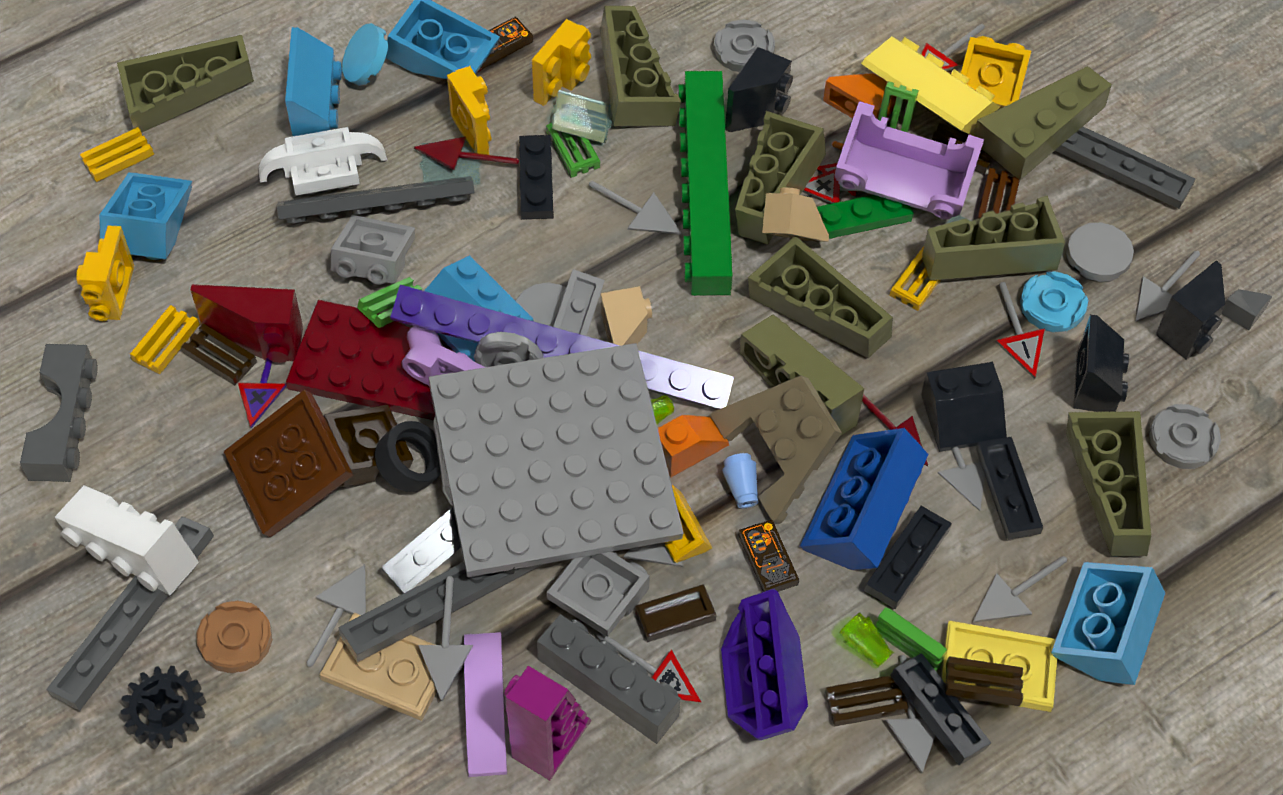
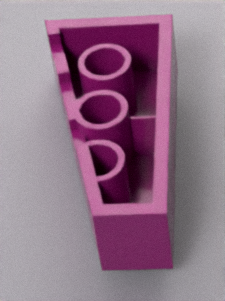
[504,666,591,781]

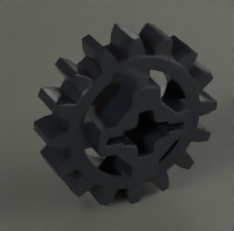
[120,666,206,749]

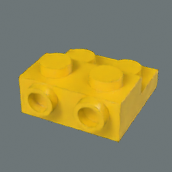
[532,19,591,106]
[961,36,1031,109]
[447,66,492,155]
[76,225,135,321]

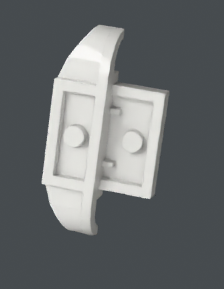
[259,127,387,195]

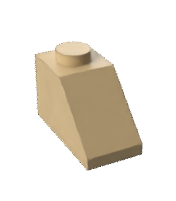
[762,187,829,242]
[601,286,652,346]

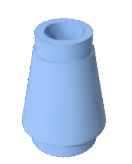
[722,453,758,508]

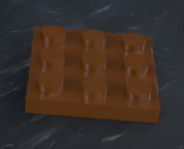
[224,389,353,537]

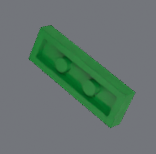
[817,195,913,239]

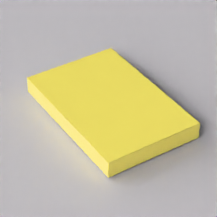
[941,621,1057,712]

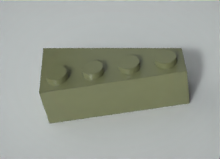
[600,6,681,126]
[117,35,254,133]
[974,66,1112,180]
[735,111,826,245]
[922,195,1065,280]
[748,236,893,358]
[739,314,865,436]
[1066,411,1151,556]

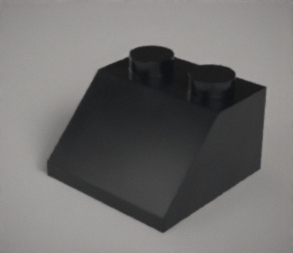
[725,47,793,132]
[1156,260,1225,360]
[1073,314,1129,412]
[921,362,1007,452]

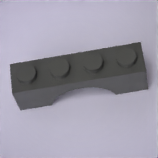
[20,344,98,482]

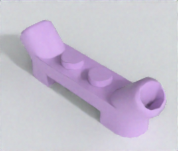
[402,326,485,385]

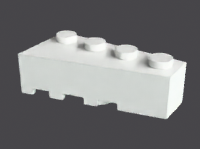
[55,485,199,595]

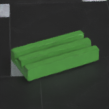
[878,81,919,133]
[546,116,600,178]
[357,277,422,328]
[874,607,947,672]

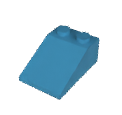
[386,0,500,79]
[99,172,192,260]

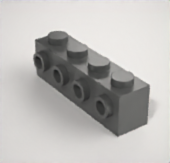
[537,614,681,744]

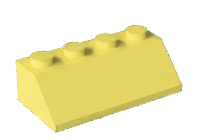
[861,36,1000,136]

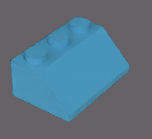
[285,27,342,136]
[424,255,533,362]
[1051,562,1165,685]

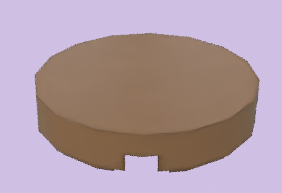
[197,600,272,673]

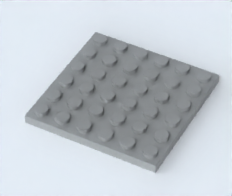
[429,343,684,577]

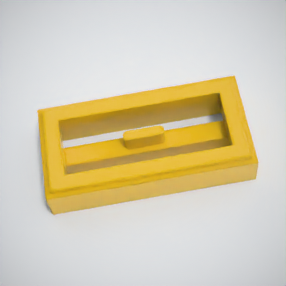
[80,127,154,182]
[889,246,941,311]
[130,305,200,374]

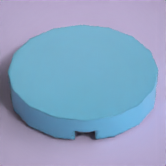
[342,23,388,86]
[1020,271,1088,332]

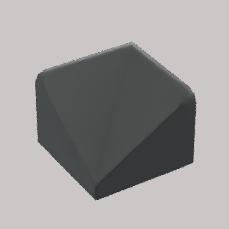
[1221,289,1272,330]

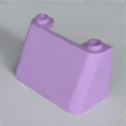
[835,101,984,219]

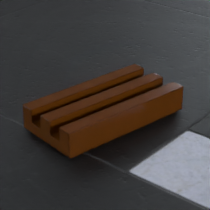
[977,168,1020,219]

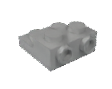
[331,215,415,284]
[547,551,650,637]

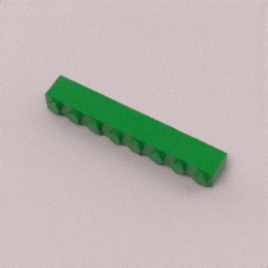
[678,71,733,296]

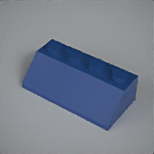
[800,428,929,570]

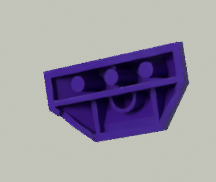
[721,589,808,741]

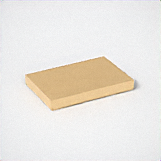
[320,613,437,721]

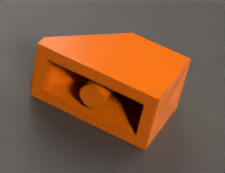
[823,73,897,119]
[658,415,729,478]

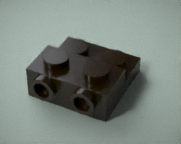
[324,405,414,487]

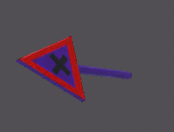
[238,358,286,428]

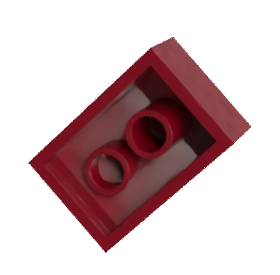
[190,284,303,363]

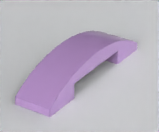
[464,632,507,777]

